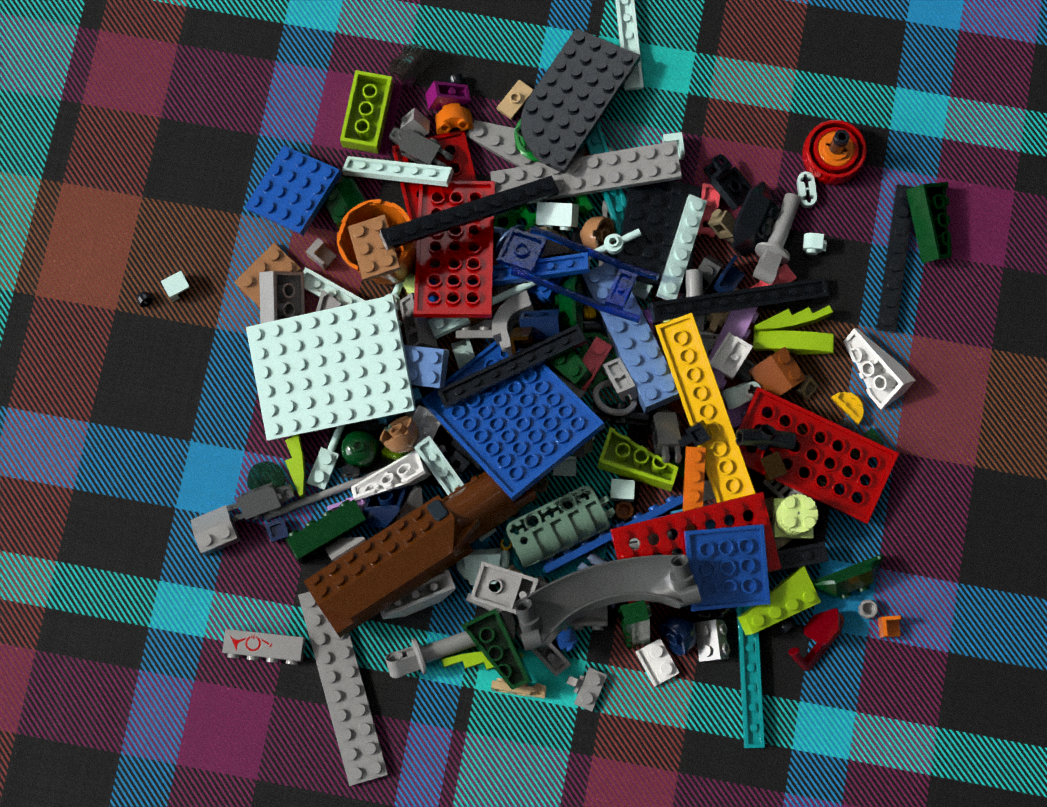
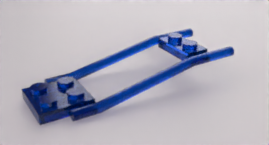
[497,226,659,323]

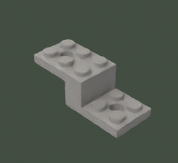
[470,561,569,632]

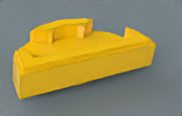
[831,392,864,425]

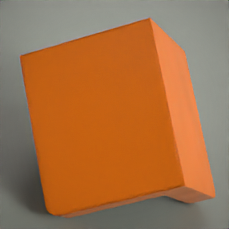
[878,615,902,638]

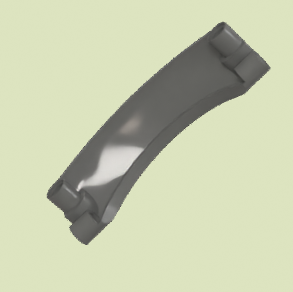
[514,554,702,651]

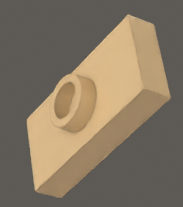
[496,80,534,120]

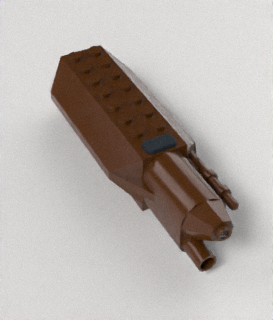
[304,472,538,638]

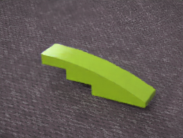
[753,305,833,332]
[753,330,834,355]
[285,435,306,498]
[442,651,524,670]

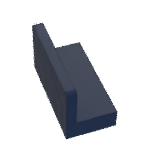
[713,255,745,293]
[519,309,560,339]

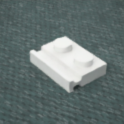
[710,332,753,380]
[412,405,441,444]
[635,638,679,687]

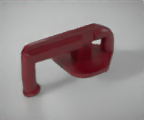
[788,608,844,671]

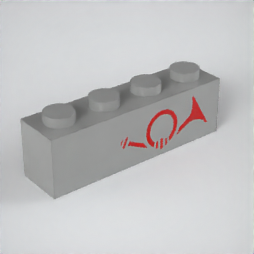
[222,629,306,665]

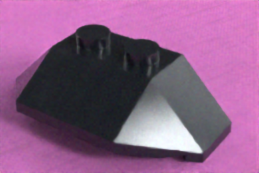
[732,181,781,257]

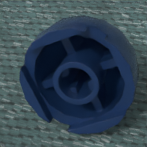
[659,616,697,656]

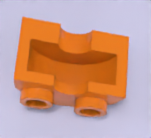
[435,103,474,135]

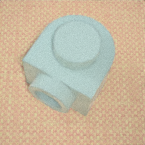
[803,233,827,255]

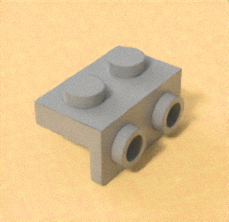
[695,620,730,662]

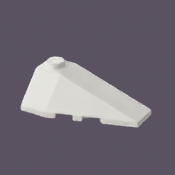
[843,328,916,409]
[351,450,431,501]

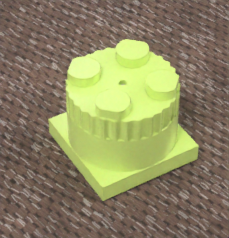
[773,494,818,539]

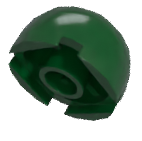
[341,430,380,468]

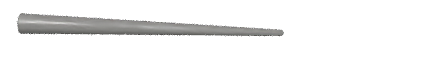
[263,445,447,521]

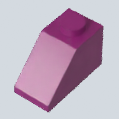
[425,81,471,111]

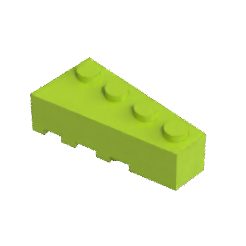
[597,427,679,492]
[737,566,821,635]

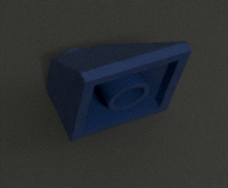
[362,486,409,528]

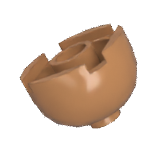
[580,216,615,254]
[380,415,419,453]

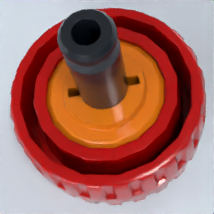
[802,120,867,185]

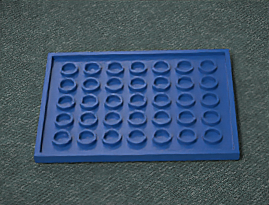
[421,341,606,502]

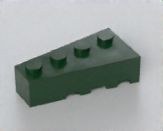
[534,309,592,390]
[286,499,366,564]
[618,600,652,649]
[460,608,533,690]

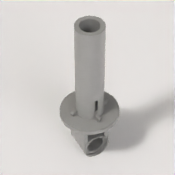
[753,193,801,285]
[685,269,714,358]
[385,631,477,678]

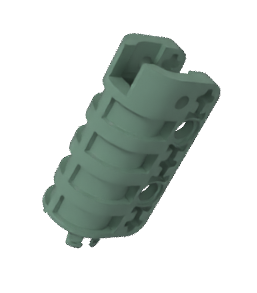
[506,486,615,569]

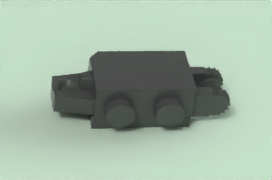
[389,127,453,167]
[650,404,682,463]
[226,482,295,522]

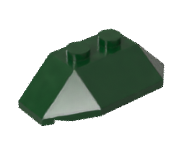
[324,176,365,230]
[555,274,584,348]
[812,554,884,600]

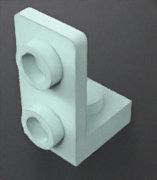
[451,339,475,369]

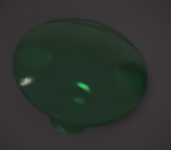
[247,461,286,490]

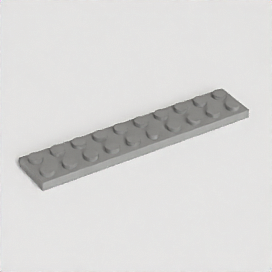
[490,141,682,203]
[298,591,388,786]

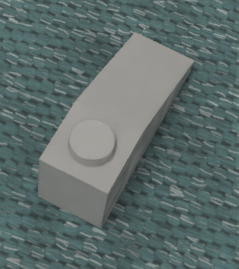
[399,293,438,348]
[516,624,571,676]

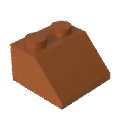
[748,347,807,397]

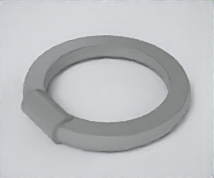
[593,379,637,416]

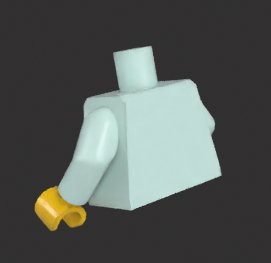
[456,540,512,587]

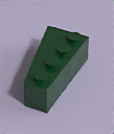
[906,182,952,264]

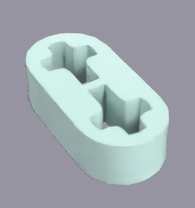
[797,171,817,208]

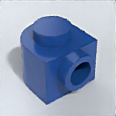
[555,627,578,652]

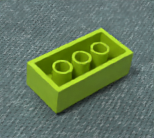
[340,70,394,154]

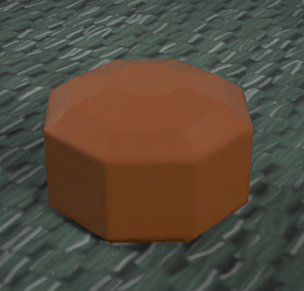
[615,501,634,521]

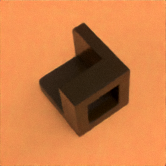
[510,327,535,354]
[760,451,788,482]

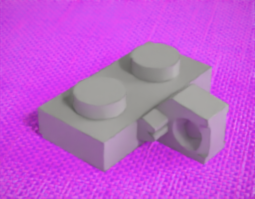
[566,667,607,712]

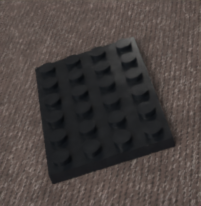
[614,180,702,294]

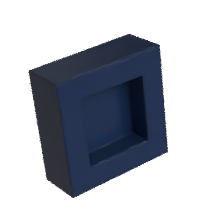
[265,518,289,543]

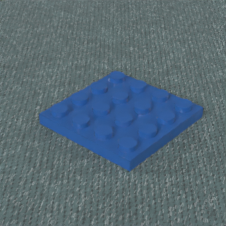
[245,145,343,236]
[684,524,771,611]

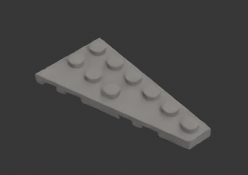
[466,120,587,167]

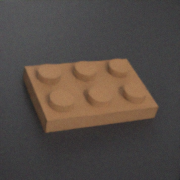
[348,214,401,282]
[234,243,301,308]

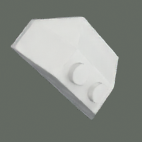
[380,569,456,619]

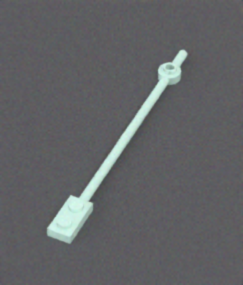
[428,228,641,339]
[306,281,405,490]

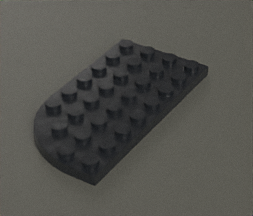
[521,28,640,174]

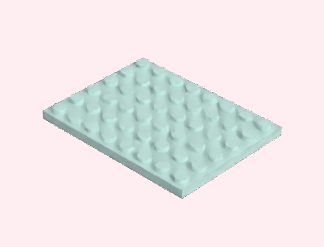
[246,295,416,441]

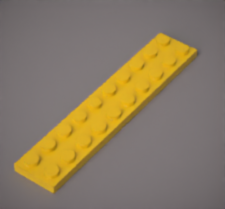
[655,313,756,503]

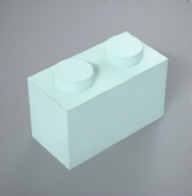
[536,202,579,231]

